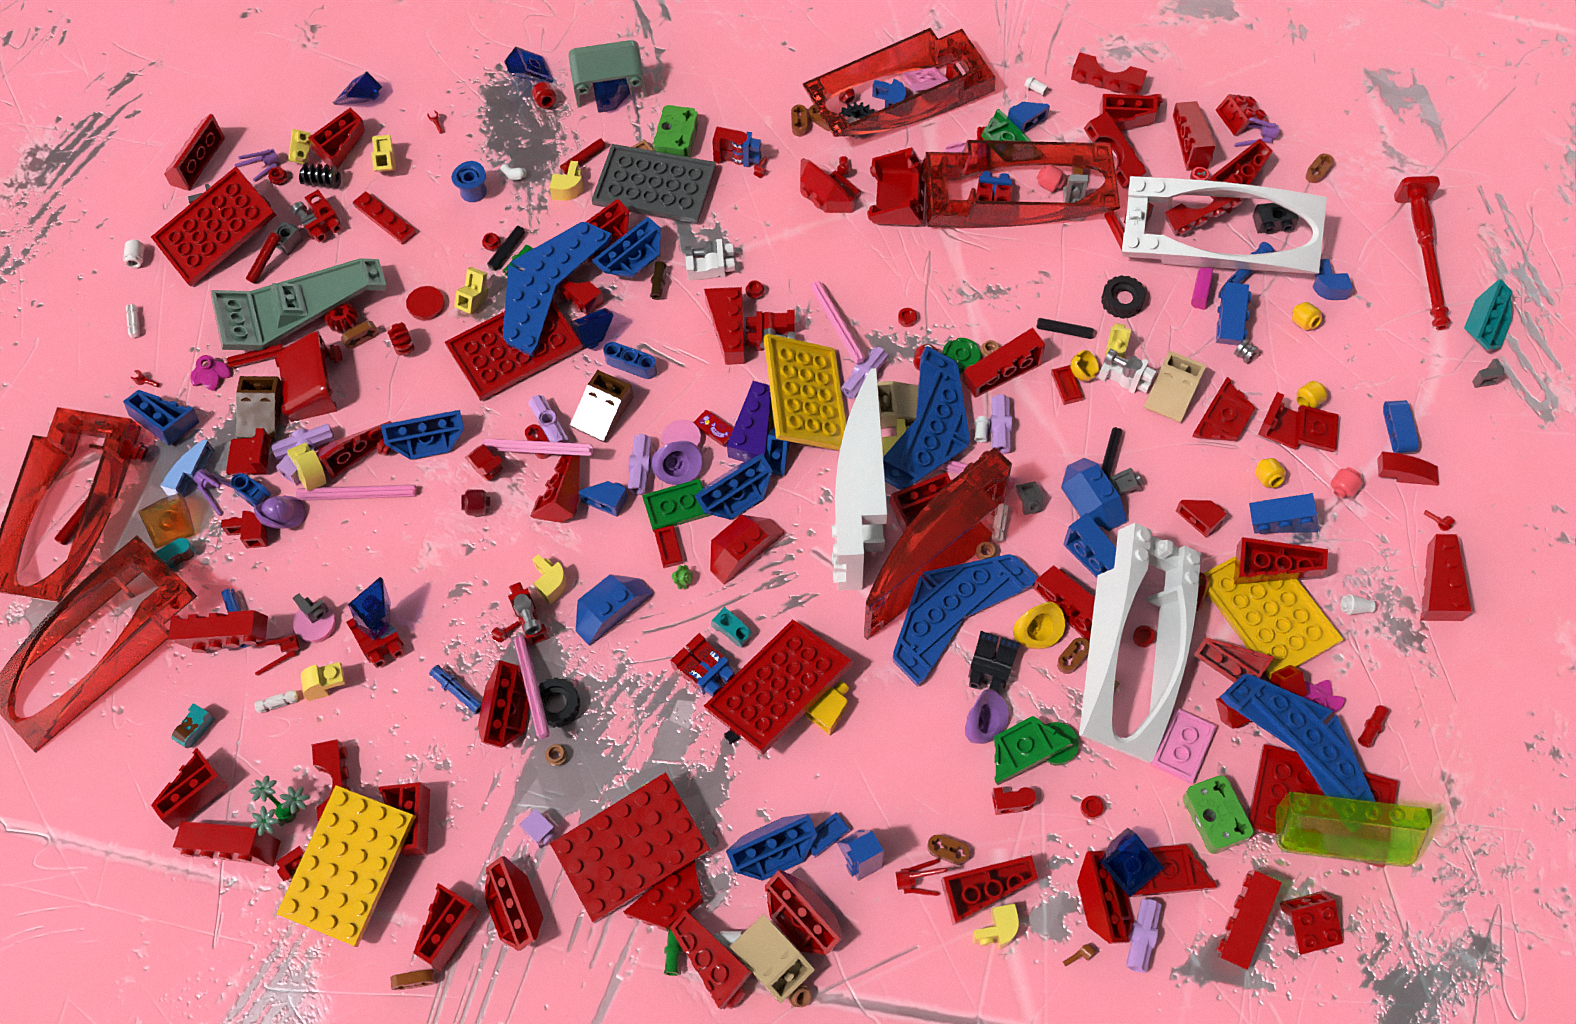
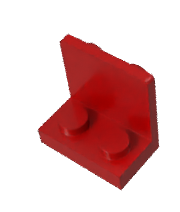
[1215,94,1269,136]
[1258,392,1299,449]
[226,428,271,475]
[1280,891,1343,955]

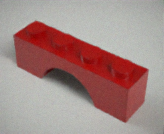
[1071,52,1147,95]
[1083,111,1147,188]
[1165,175,1244,236]
[558,279,604,316]
[1215,665,1308,729]
[311,739,350,822]

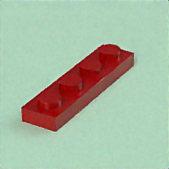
[352,191,416,245]

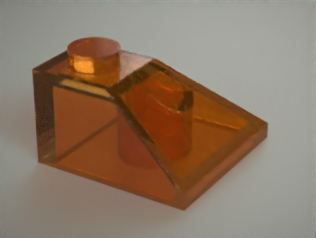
[139,492,195,548]

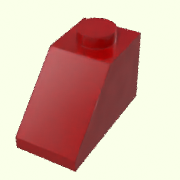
[1176,500,1227,538]

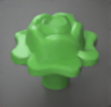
[672,565,693,589]

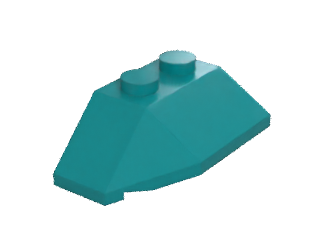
[1464,279,1513,350]

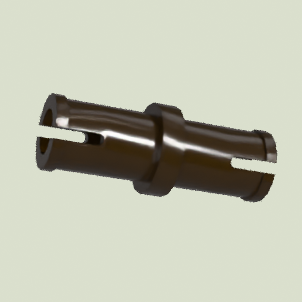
[650,261,667,300]

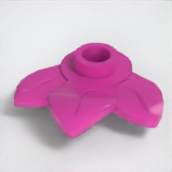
[190,355,230,391]
[1303,680,1345,713]

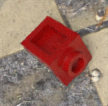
[276,846,305,883]

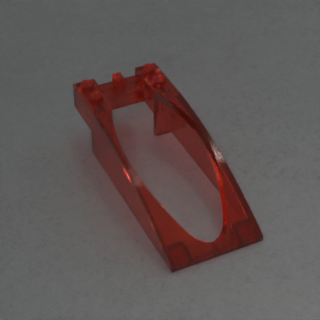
[802,27,995,137]
[922,140,1120,228]
[0,407,142,603]
[864,447,1012,640]
[0,535,197,753]

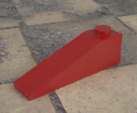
[316,421,392,479]
[530,454,580,523]

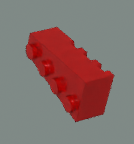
[704,287,745,365]
[1216,870,1282,970]

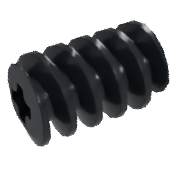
[299,162,341,189]

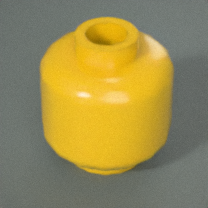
[1292,302,1322,330]
[1296,380,1327,408]
[1254,458,1286,488]

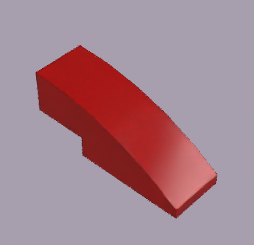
[1377,451,1439,486]

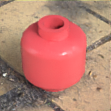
[1036,164,1065,192]
[1331,467,1362,498]

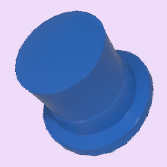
[451,161,487,202]

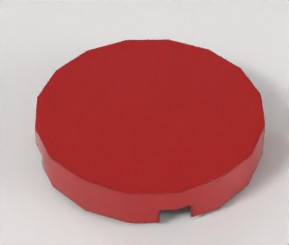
[406,286,445,321]

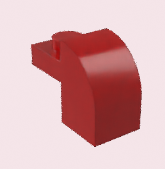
[464,444,504,481]
[221,511,268,549]

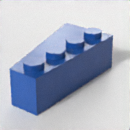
[1063,512,1142,582]

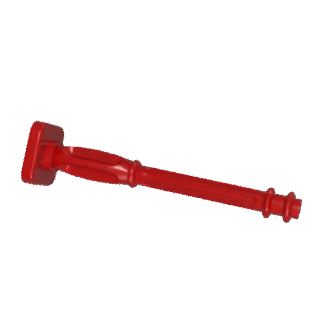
[1394,176,1451,330]

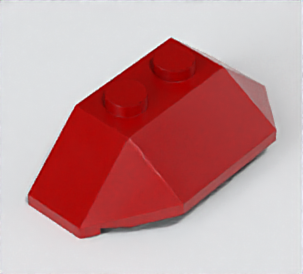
[800,158,854,213]
[586,199,630,260]
[710,515,784,585]
[478,660,529,748]
[1077,851,1134,944]
[485,856,544,951]
[765,869,842,955]

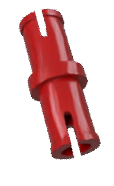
[1357,705,1389,748]

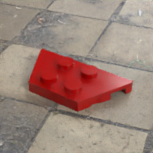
[1192,377,1255,441]
[1127,844,1216,898]
[623,861,704,932]

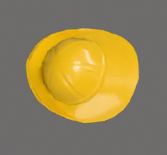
[1013,602,1065,649]

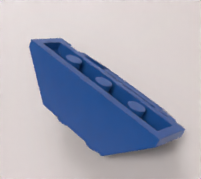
[592,217,661,278]
[381,410,464,460]
[695,454,772,520]
[1061,458,1127,531]
[575,574,653,646]
[726,814,817,881]

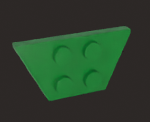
[981,109,1043,160]
[994,716,1073,785]

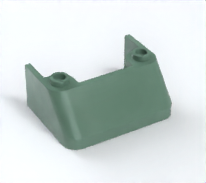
[568,40,647,107]

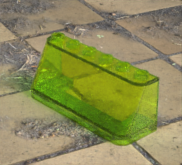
[1276,792,1432,867]

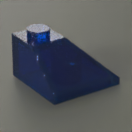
[504,46,554,83]
[333,71,382,105]
[592,78,630,113]
[570,308,613,349]
[348,577,391,640]
[1100,827,1164,898]

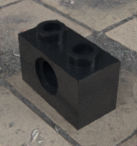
[1252,203,1299,234]

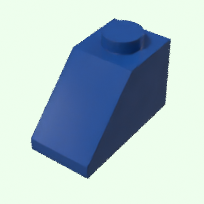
[1008,102,1050,133]
[766,429,790,476]
[579,481,628,517]

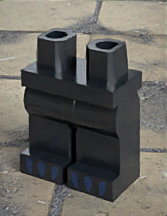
[968,631,1020,694]

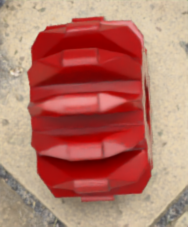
[325,302,358,334]
[387,322,415,356]

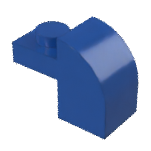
[872,79,906,116]
[1313,259,1353,301]

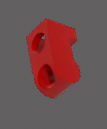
[992,787,1036,815]

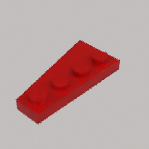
[670,910,752,1010]

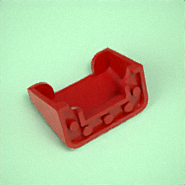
[867,147,926,226]
[275,331,337,422]

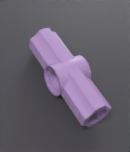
[841,347,888,399]
[990,394,1012,454]
[528,395,569,443]
[271,423,335,460]
[628,434,652,495]
[1126,899,1161,973]

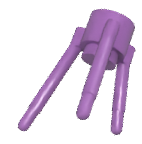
[1234,117,1279,147]
[235,149,280,181]
[193,469,233,516]

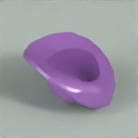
[651,441,703,485]
[254,496,306,529]
[965,689,1009,744]

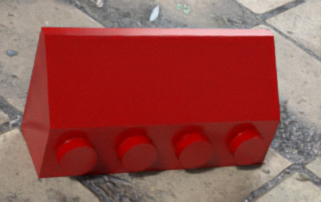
[164,114,225,191]

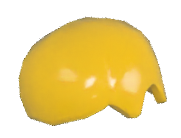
[1070,350,1099,381]

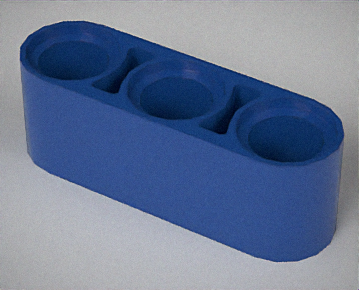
[603,342,657,379]
[1383,400,1419,453]

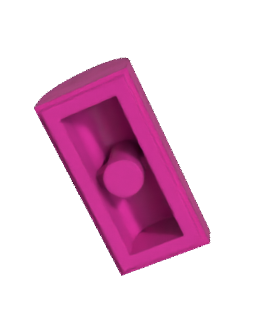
[1191,267,1213,310]

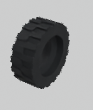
[1101,275,1146,319]
[538,678,581,728]

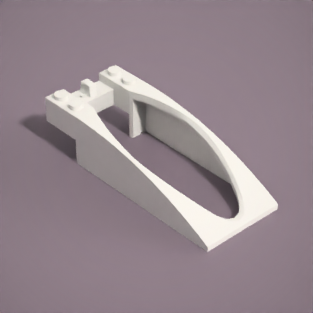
[1122,176,1327,274]
[831,368,887,591]
[1079,522,1201,763]

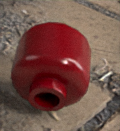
[461,489,490,516]

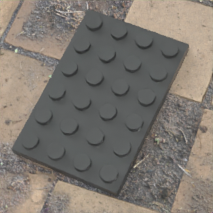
[591,144,716,224]

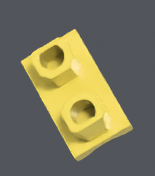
[288,129,311,165]
[1105,323,1131,358]

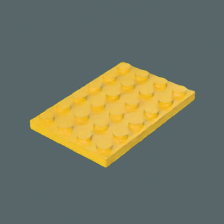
[764,334,846,450]
[1199,539,1343,679]
[276,786,416,947]

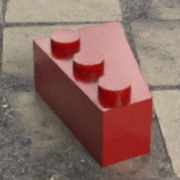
[1099,94,1157,131]
[308,107,365,170]
[889,472,955,537]
[1193,637,1274,683]
[151,747,229,830]
[378,782,430,857]
[413,883,481,972]

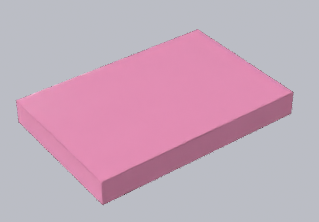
[902,67,949,92]
[1151,707,1216,784]

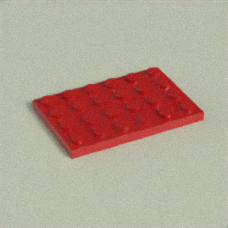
[151,166,277,287]
[445,300,583,401]
[704,619,853,755]
[1248,744,1398,868]
[550,772,711,923]

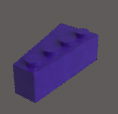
[727,381,772,462]

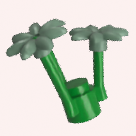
[249,775,310,836]

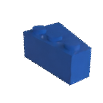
[1216,282,1252,346]
[123,390,199,446]
[1249,493,1319,534]
[836,830,884,881]

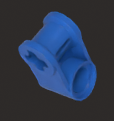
[230,473,271,508]

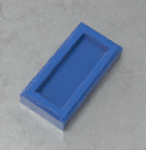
[809,812,850,858]

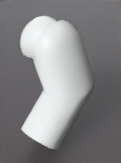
[500,163,527,181]

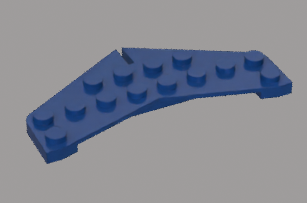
[503,222,613,357]
[883,346,970,490]
[892,554,1038,687]
[1220,674,1376,831]

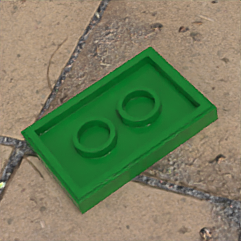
[642,479,712,532]

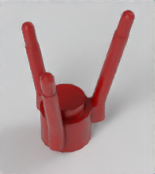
[255,634,300,676]
[895,859,948,896]

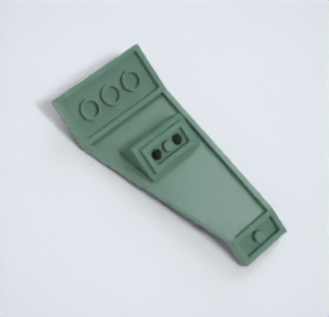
[210,258,387,350]

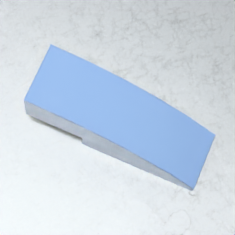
[160,439,214,498]

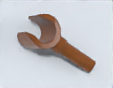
[1062,944,1095,967]

